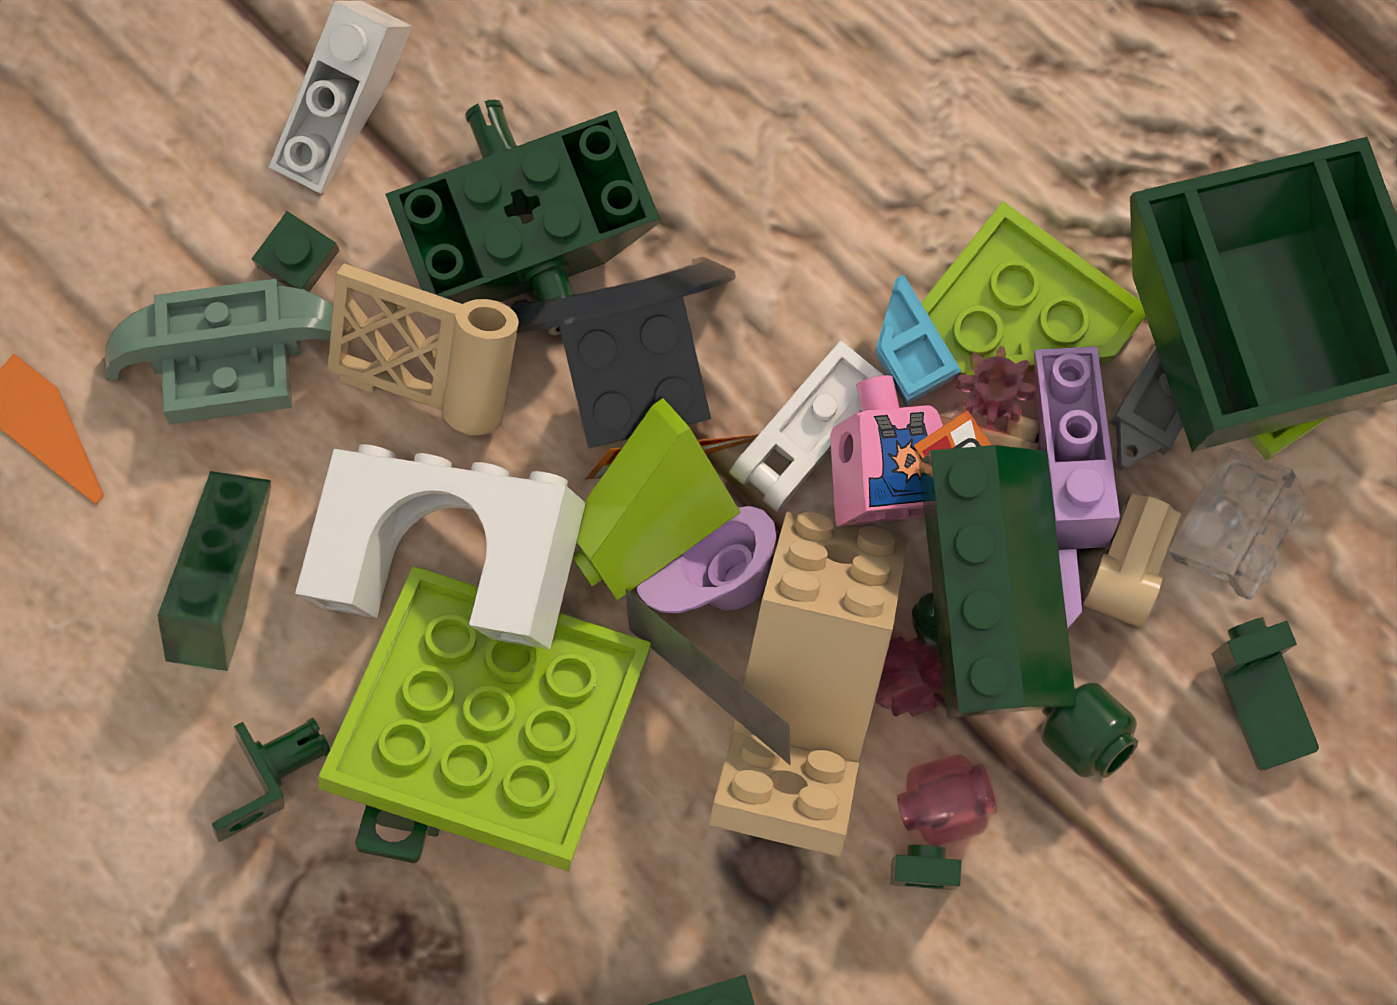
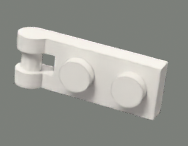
[729,340,884,513]

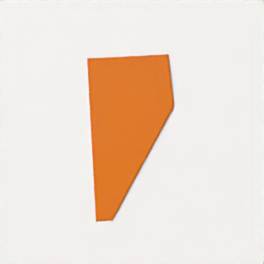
[0,353,104,505]

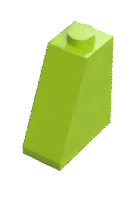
[572,398,741,600]

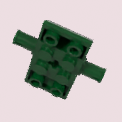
[385,99,660,335]

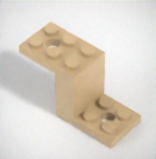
[709,511,908,857]

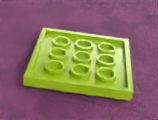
[318,566,651,872]

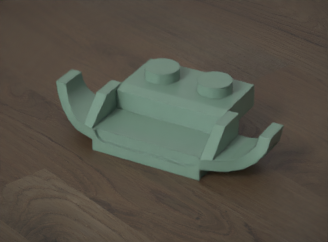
[105,279,350,425]

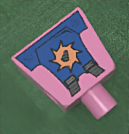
[830,375,943,527]

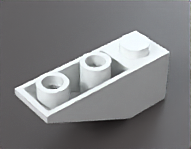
[269,1,413,194]

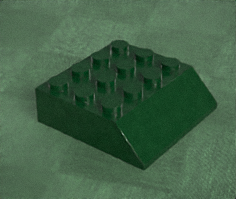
[1130,136,1397,452]

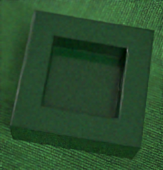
[252,211,340,292]
[890,844,962,890]

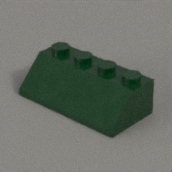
[919,445,1077,718]

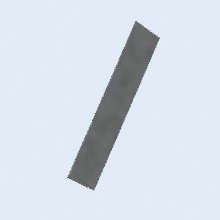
[626,589,791,765]

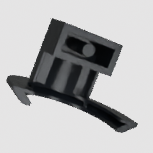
[510,257,736,448]

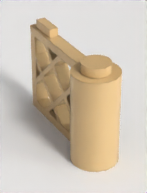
[327,263,519,436]

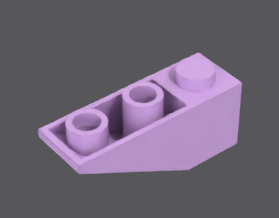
[1034,347,1120,550]

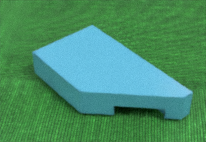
[875,274,961,406]

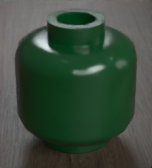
[1041,682,1139,778]

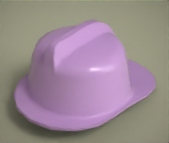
[637,506,776,613]

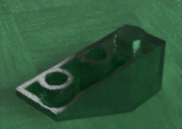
[157,471,271,671]

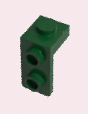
[1211,617,1319,771]

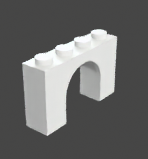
[295,444,586,650]

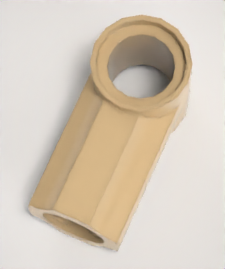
[1082,494,1181,629]

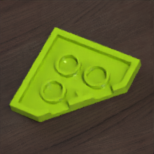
[921,201,1146,381]

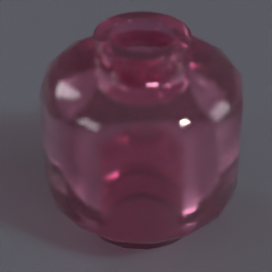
[897,754,997,846]

